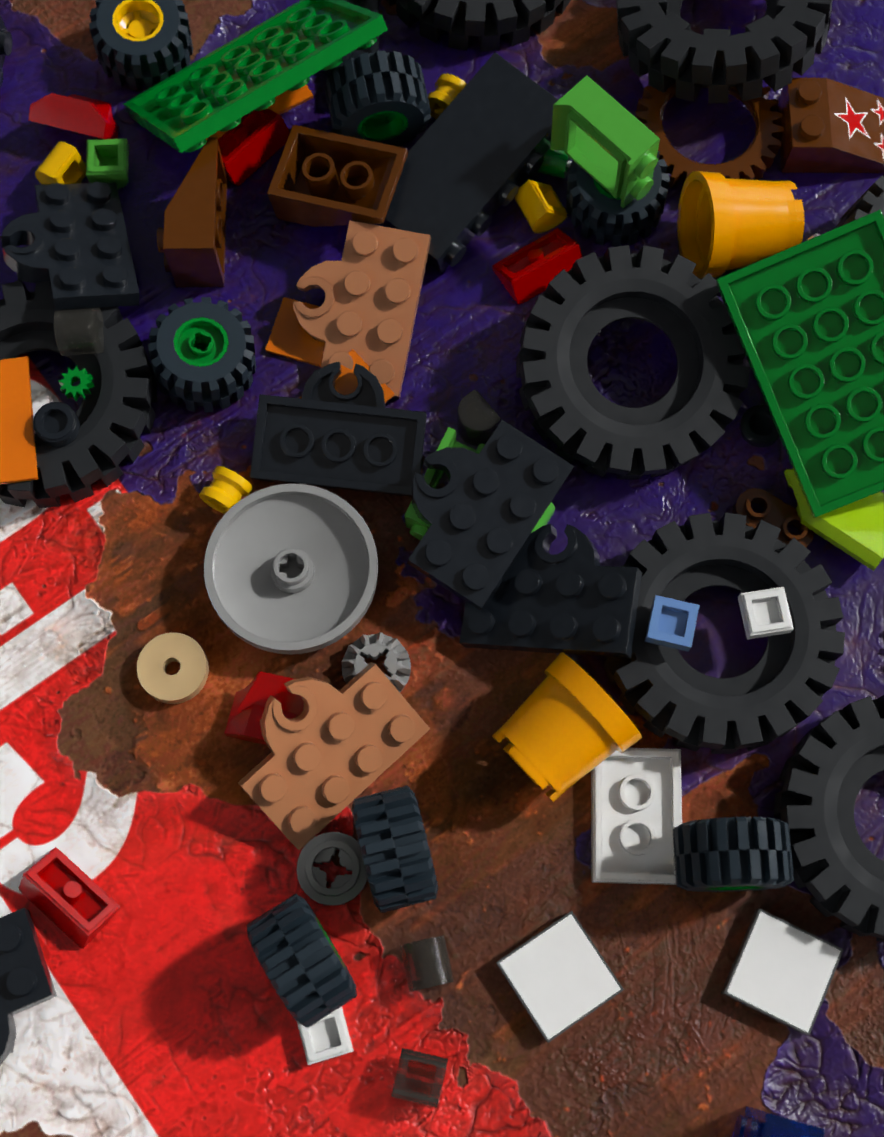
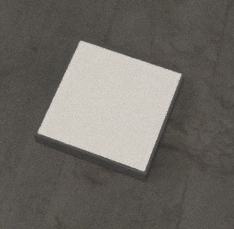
[721,908,843,1036]
[496,911,624,1043]

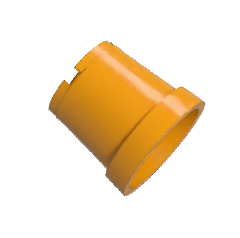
[677,171,804,279]
[492,652,642,802]

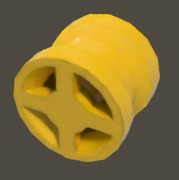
[427,73,467,119]
[199,466,252,514]

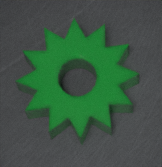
[58,366,94,401]

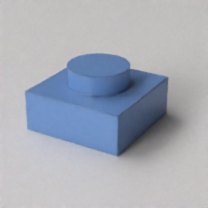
[644,595,700,651]

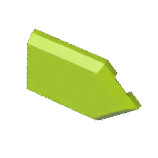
[784,469,884,571]

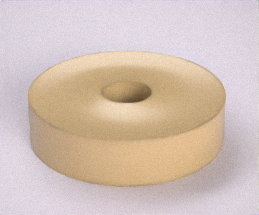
[137,632,209,704]

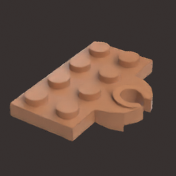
[293,220,431,399]
[238,662,430,850]

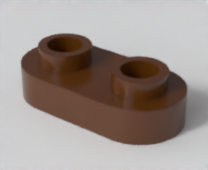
[732,488,814,548]

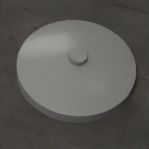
[204,483,378,654]

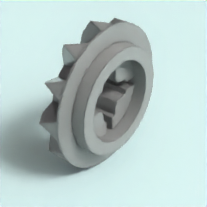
[341,632,411,692]
[297,832,368,905]

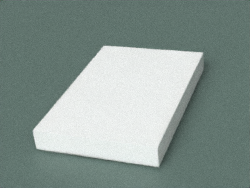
[591,748,682,885]

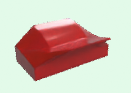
[28,93,119,139]
[224,671,304,746]

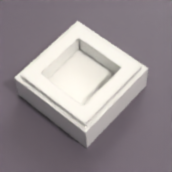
[738,587,794,640]
[297,1006,354,1065]

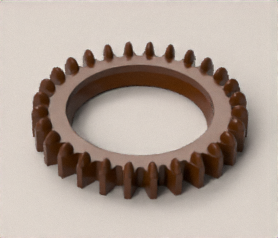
[635,82,784,188]

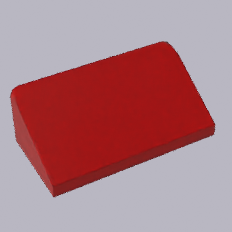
[218,108,290,186]
[492,228,582,304]
[19,847,121,949]

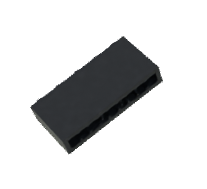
[379,52,558,274]

